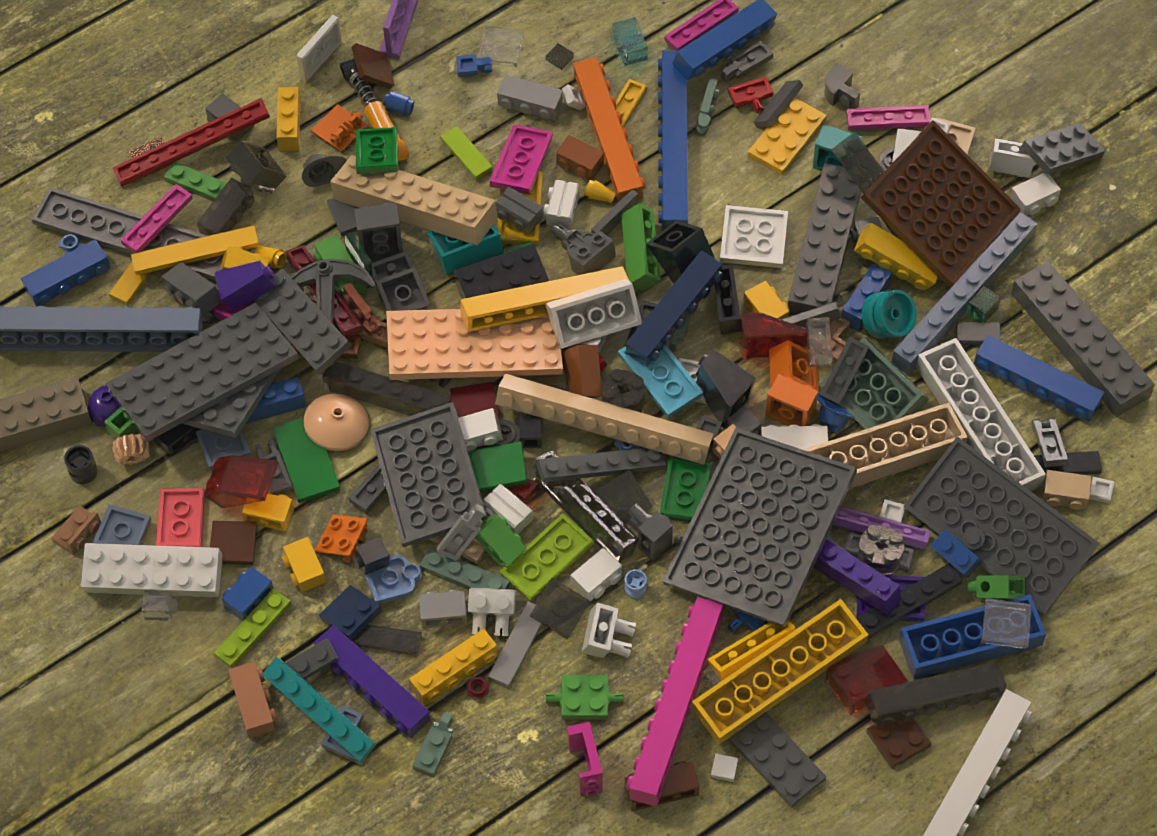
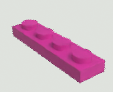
[664,0,739,51]
[846,105,930,131]
[121,184,193,253]

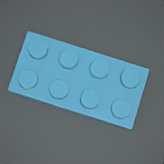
[618,345,703,418]

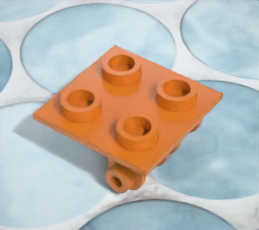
[311,104,368,152]
[315,514,368,563]

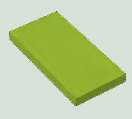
[499,513,594,602]

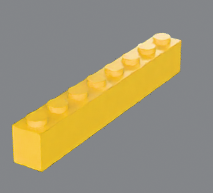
[460,266,629,332]

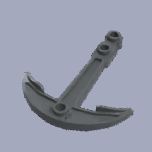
[291,259,376,368]

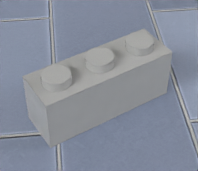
[497,74,563,121]

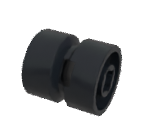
[64,445,98,484]

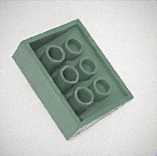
[820,337,929,429]

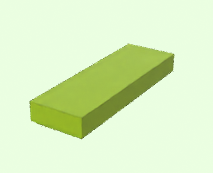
[440,126,493,180]

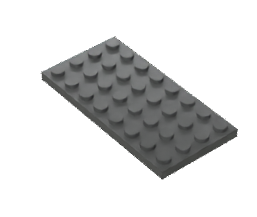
[105,303,299,442]
[903,436,1100,615]

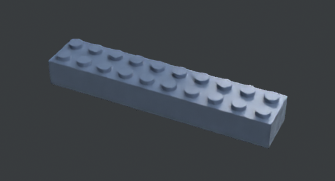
[0,306,205,352]

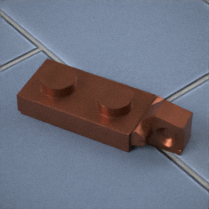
[342,283,381,336]

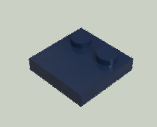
[319,585,383,641]

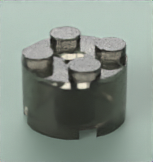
[602,369,645,413]
[857,525,904,577]

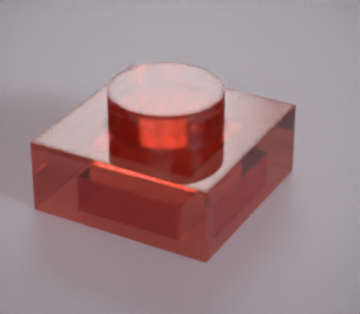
[509,478,541,503]

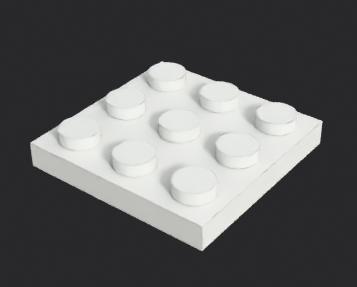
[720,205,788,268]

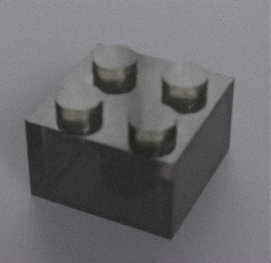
[226,140,287,194]

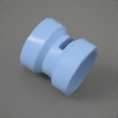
[625,569,647,599]

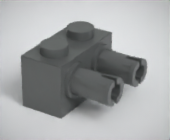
[628,503,673,562]

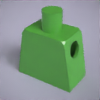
[968,575,1025,598]

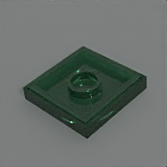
[345,232,373,289]

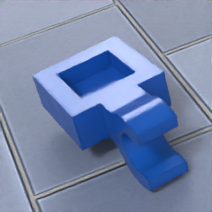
[456,54,492,77]

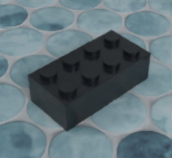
[454,244,549,299]

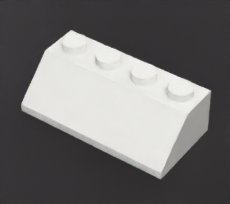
[546,279,642,349]

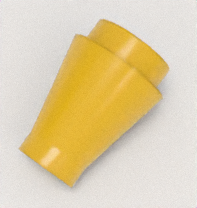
[584,180,616,204]
[254,245,287,269]

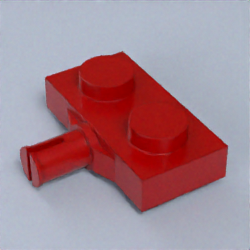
[728,77,773,113]

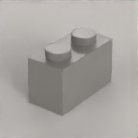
[419,590,467,629]

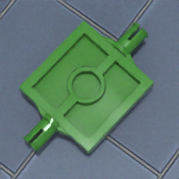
[546,675,624,720]

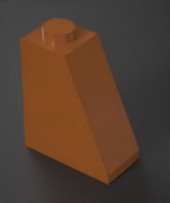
[561,345,602,399]

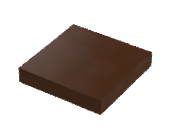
[351,43,395,89]
[210,521,258,565]

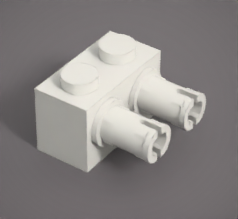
[468,587,516,636]
[582,603,636,658]

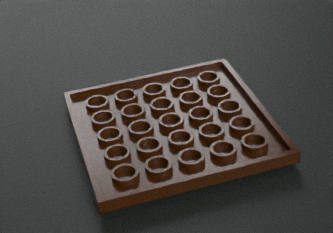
[860,120,1020,288]

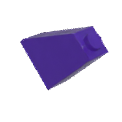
[214,261,275,312]

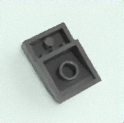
[368,251,430,311]

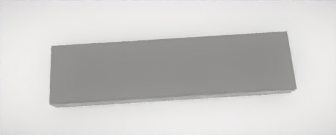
[488,601,548,688]

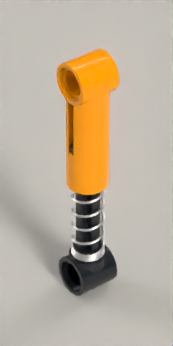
[339,58,409,162]

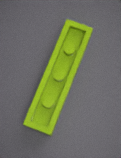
[214,588,291,668]

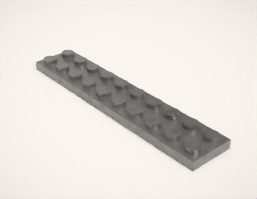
[31,187,224,281]

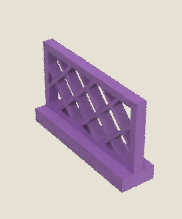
[379,0,419,59]

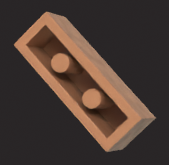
[228,661,277,738]

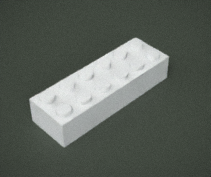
[81,543,223,598]

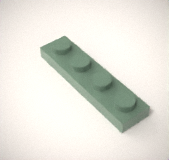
[420,547,510,589]

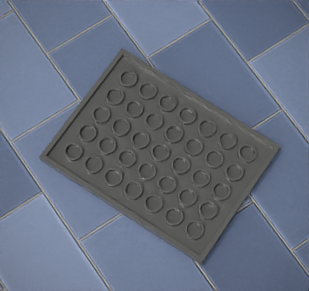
[662,428,857,628]

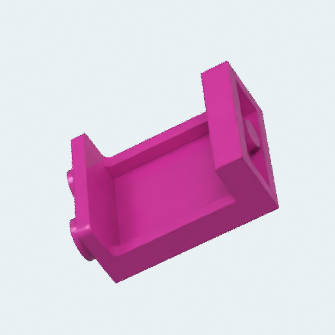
[567,722,603,796]

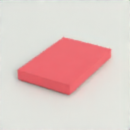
[156,488,205,547]

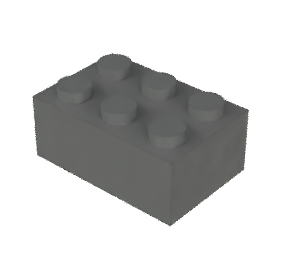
[354,203,403,264]

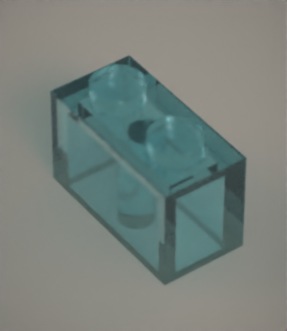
[610,17,648,66]

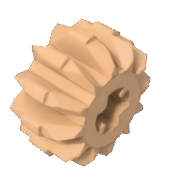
[112,433,150,465]

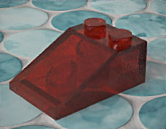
[740,312,808,358]
[203,455,279,508]
[826,645,908,715]

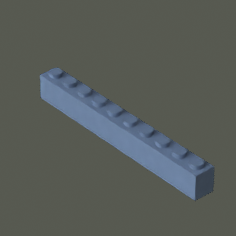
[892,212,1038,376]

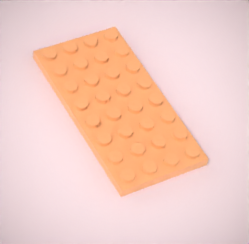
[386,309,563,380]

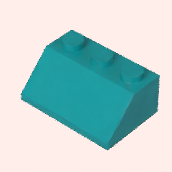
[427,224,504,275]

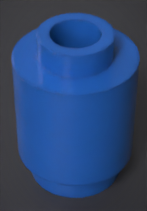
[383,91,415,116]

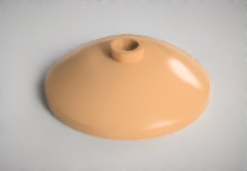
[304,394,369,451]

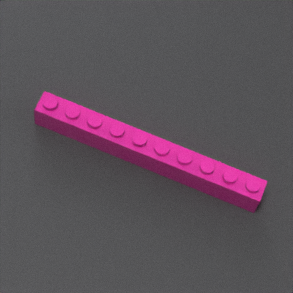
[626,597,723,807]

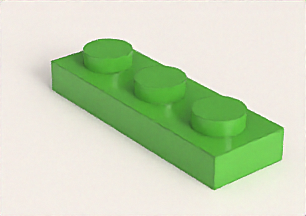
[164,162,229,203]

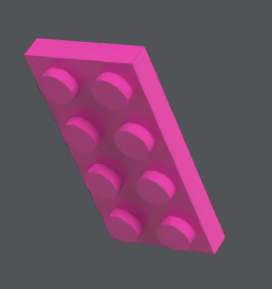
[490,124,553,195]

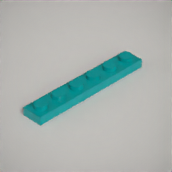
[262,657,376,762]

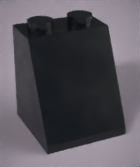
[647,220,715,284]
[696,349,756,428]

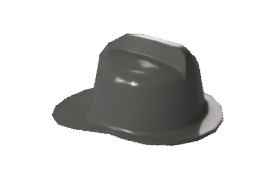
[302,154,347,187]

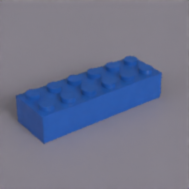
[899,594,1046,679]

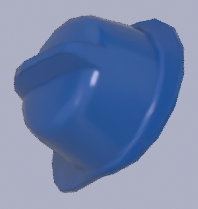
[817,393,855,433]

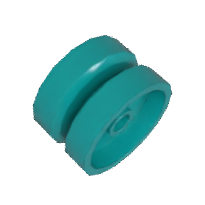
[861,290,917,339]

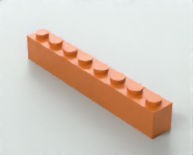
[573,57,646,202]

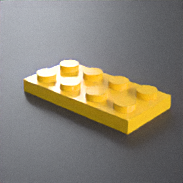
[748,97,827,175]

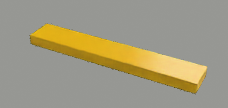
[131,226,259,275]

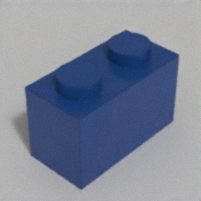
[930,529,983,578]
[222,566,273,621]

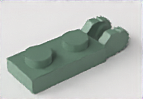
[695,79,719,136]

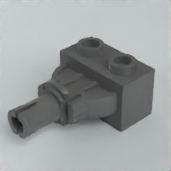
[552,222,616,275]

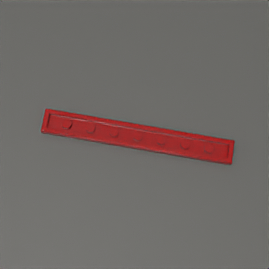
[112,98,270,187]

